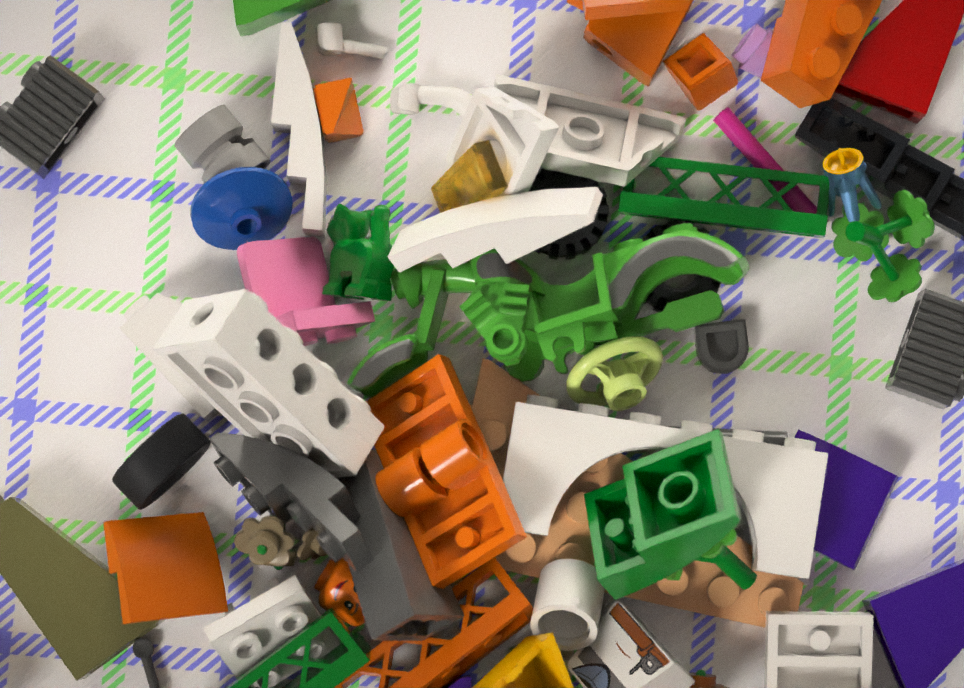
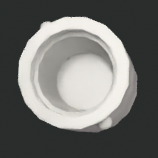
[530,558,605,651]

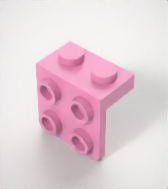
[237,237,375,346]

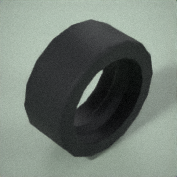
[112,413,210,510]

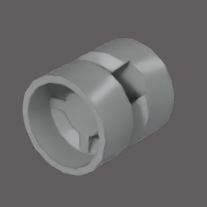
[174,104,271,183]

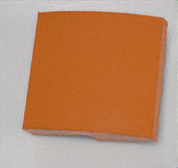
[103,512,228,625]

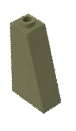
[0,495,165,681]

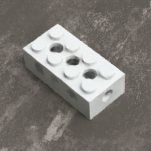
[153,289,385,478]

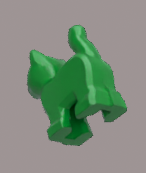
[322,204,394,301]

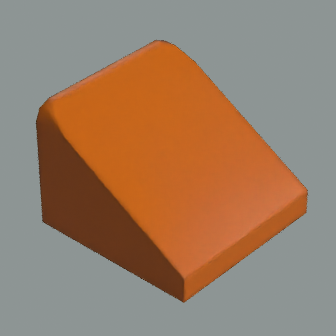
[663,33,738,110]

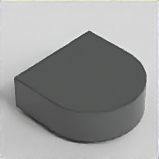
[693,319,749,374]

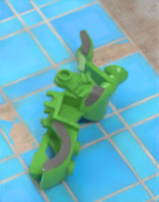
[347,223,750,398]

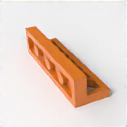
[334,557,533,688]

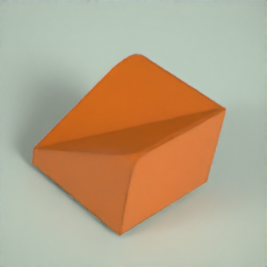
[313,78,364,143]

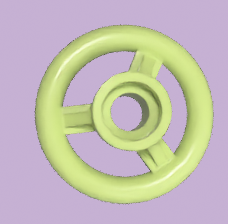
[566,336,663,411]

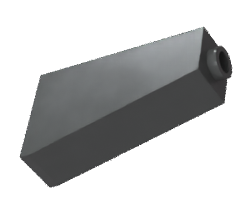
[336,450,465,641]

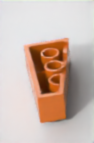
[760,0,882,108]

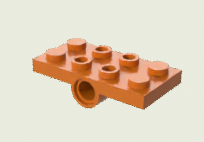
[366,354,527,589]

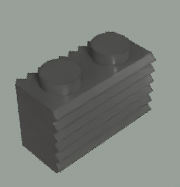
[0,55,105,179]
[885,288,964,409]

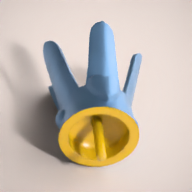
[823,148,882,222]

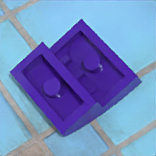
[794,429,898,570]

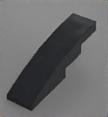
[795,97,964,241]

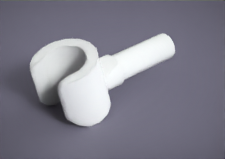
[315,23,386,59]

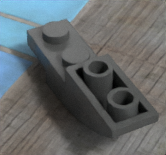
[209,433,374,573]

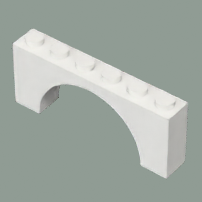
[503,395,828,579]

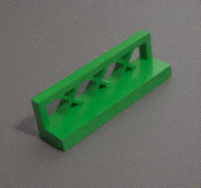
[618,157,829,238]
[226,608,371,688]

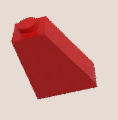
[834,0,964,124]

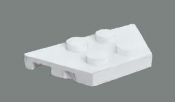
[493,74,687,187]
[445,86,559,207]

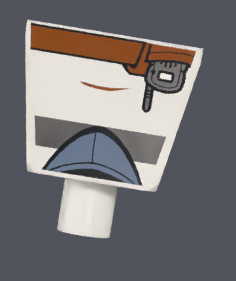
[567,600,696,688]

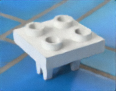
[203,575,340,688]

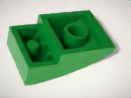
[584,428,740,600]

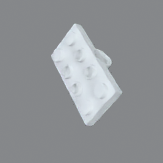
[764,611,873,688]

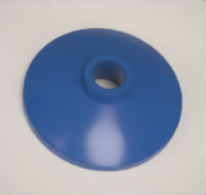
[190,167,293,250]

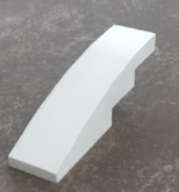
[271,22,327,237]
[388,187,603,273]

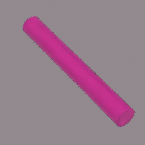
[713,107,828,222]

